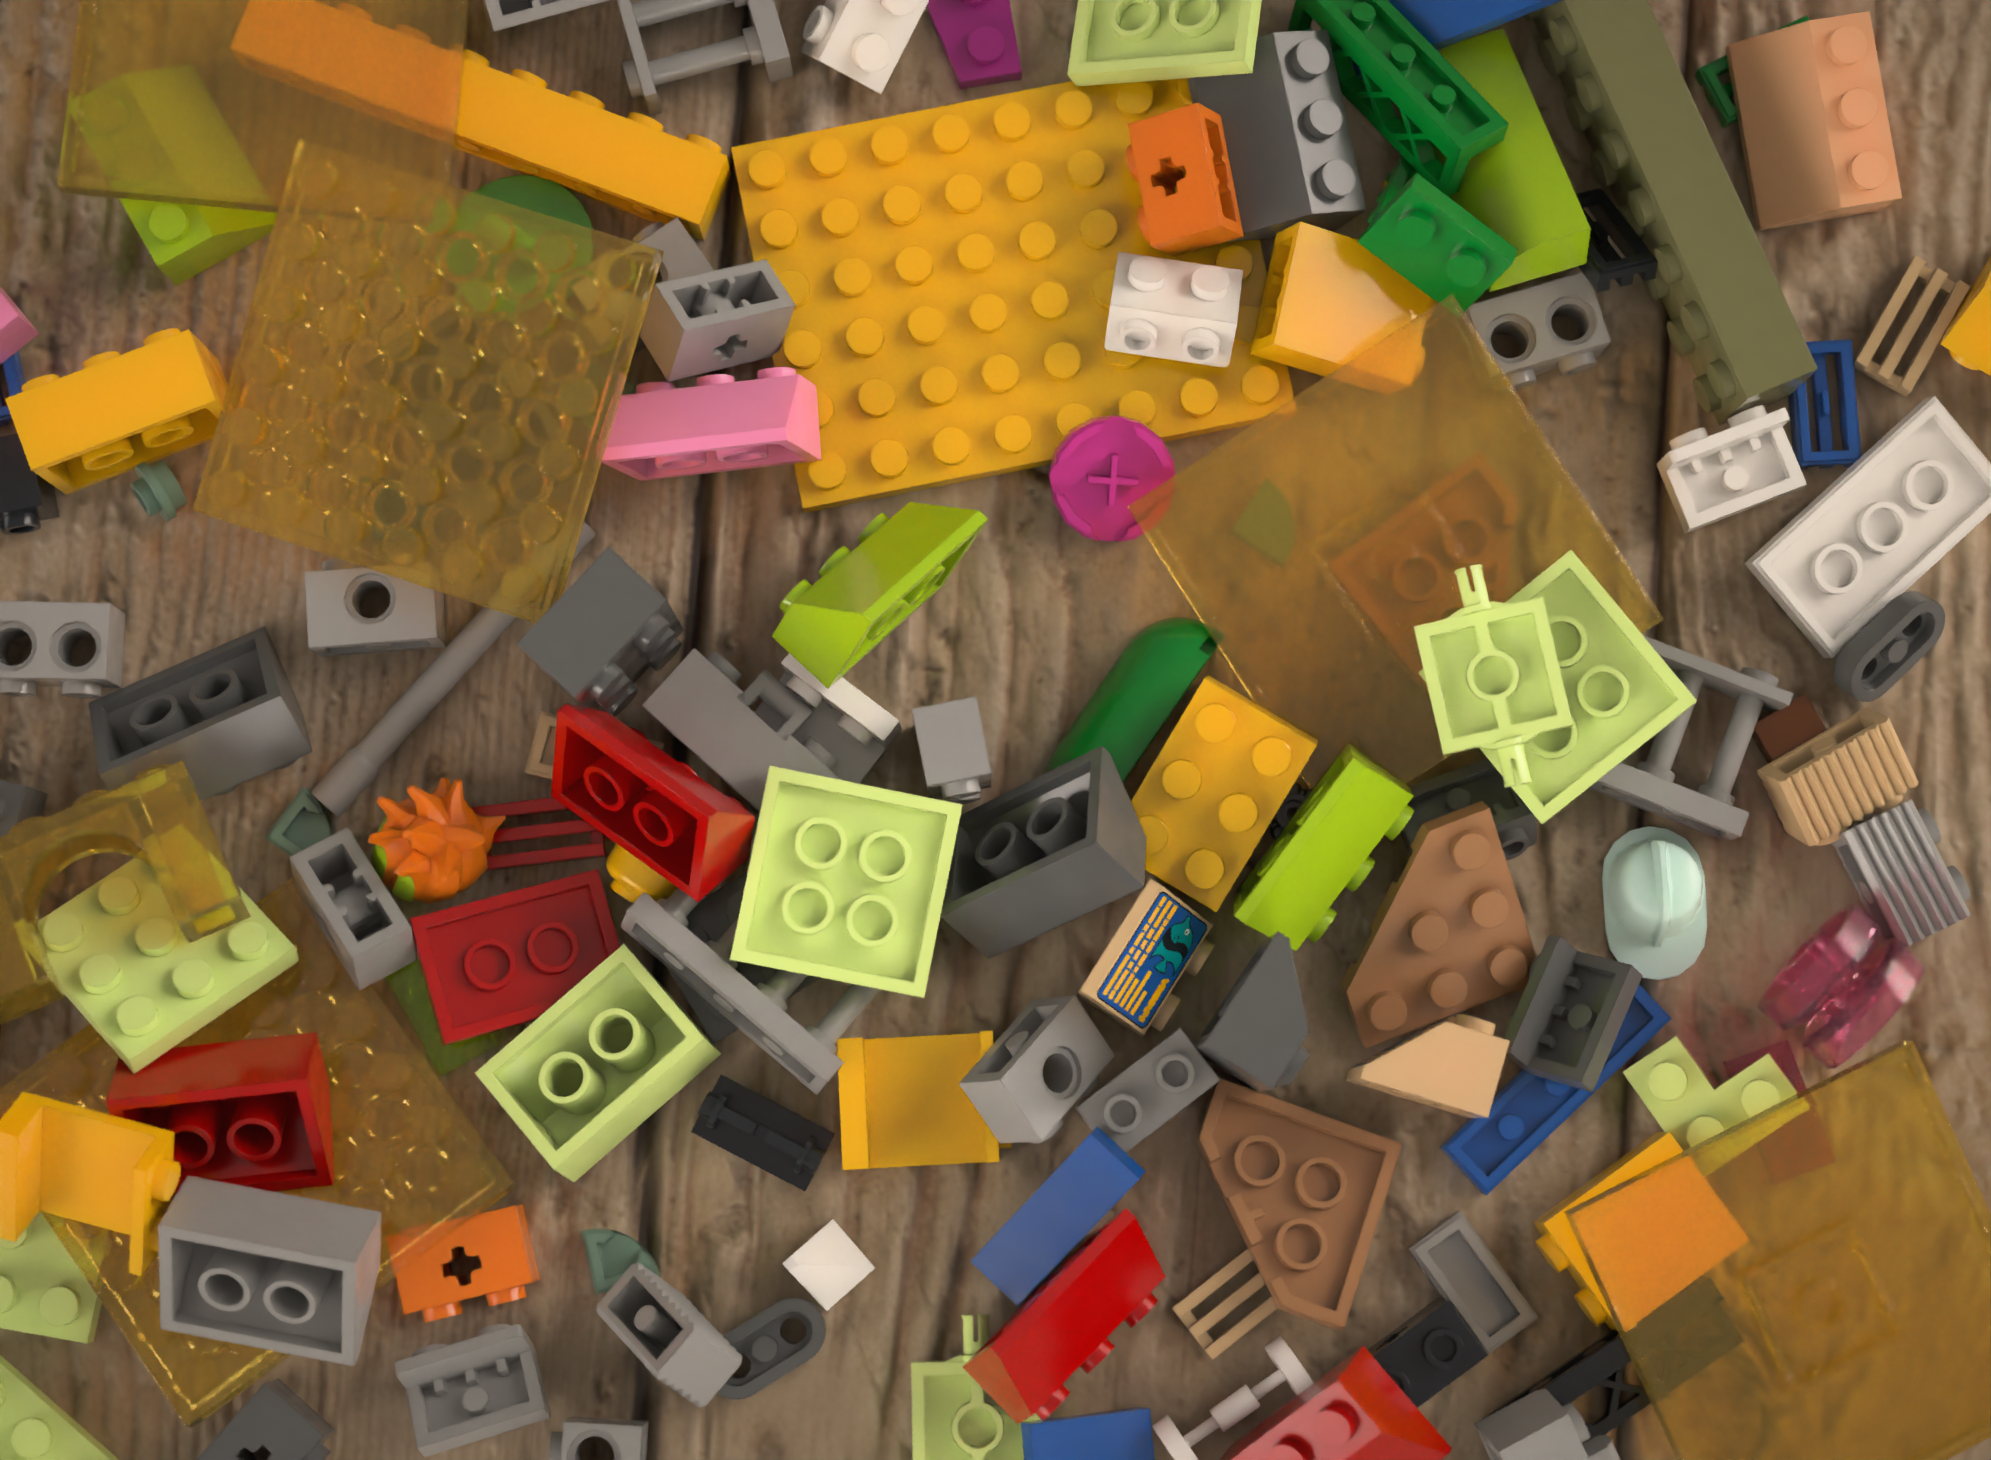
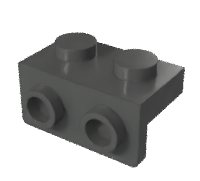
[1503,935,1643,1092]

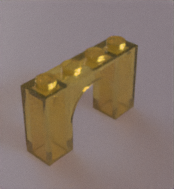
[0,761,251,1025]

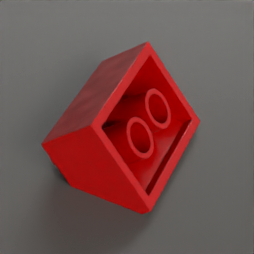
[551,703,755,902]
[106,1032,335,1203]
[963,1208,1166,1424]
[1219,1346,1452,1460]

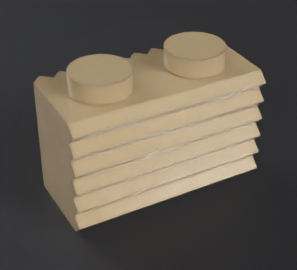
[1757,707,1919,847]

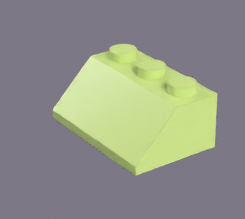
[475,944,721,1182]

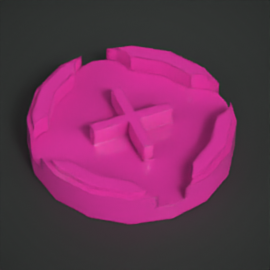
[1048,415,1175,542]

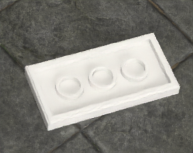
[1744,396,1991,658]

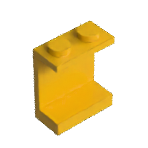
[837,1031,1012,1170]
[0,1091,180,1277]

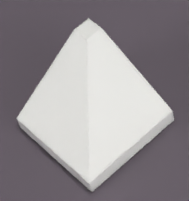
[782,1219,876,1311]

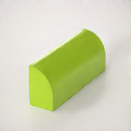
[1431,28,1591,292]

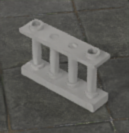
[617,0,793,116]
[1589,635,1794,842]
[620,806,881,1095]

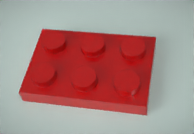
[408,869,620,1047]

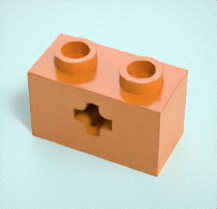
[1126,102,1244,257]
[387,1204,540,1323]

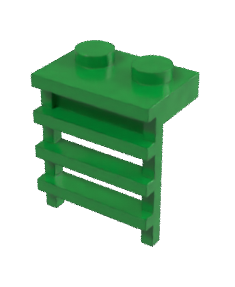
[1358,154,1518,318]

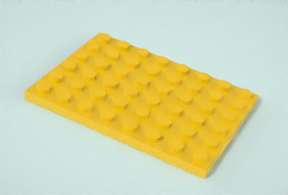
[731,78,1297,513]

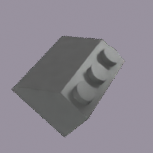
[1187,30,1366,242]
[89,626,313,830]
[940,746,1146,959]
[1194,931,1310,1092]

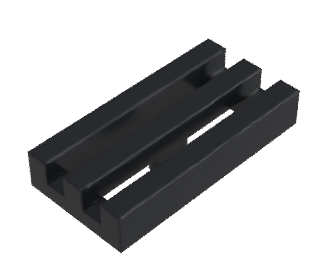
[1576,188,1658,293]

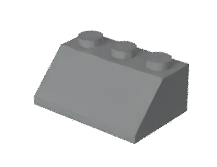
[158,1175,381,1366]

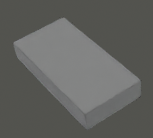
[1406,1211,1538,1355]

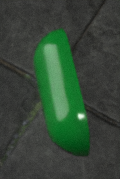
[1046,617,1225,784]

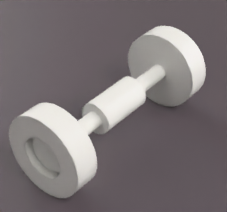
[1152,1336,1313,1460]

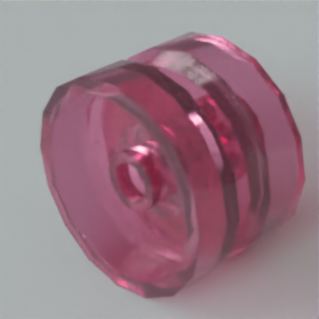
[1758,902,1925,1069]

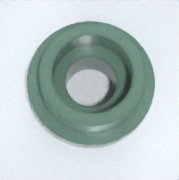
[130,460,187,522]

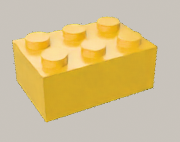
[5,328,243,495]
[1131,675,1318,913]

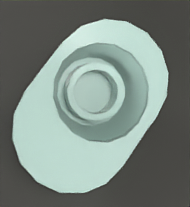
[1602,826,1707,980]

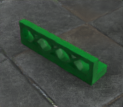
[1287,0,1509,197]

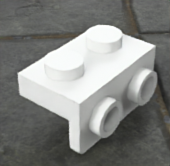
[801,0,929,94]
[1104,252,1243,367]
[1656,405,1807,533]

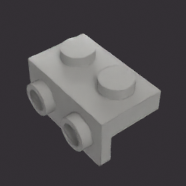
[395,1324,551,1457]

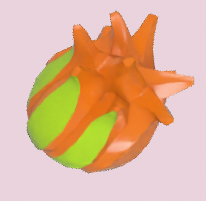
[368,777,506,904]

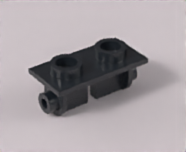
[691,1074,835,1191]

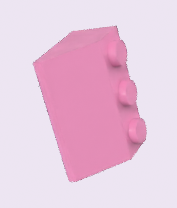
[599,367,822,481]

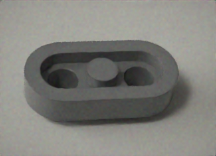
[1834,591,1945,702]
[717,1297,826,1400]

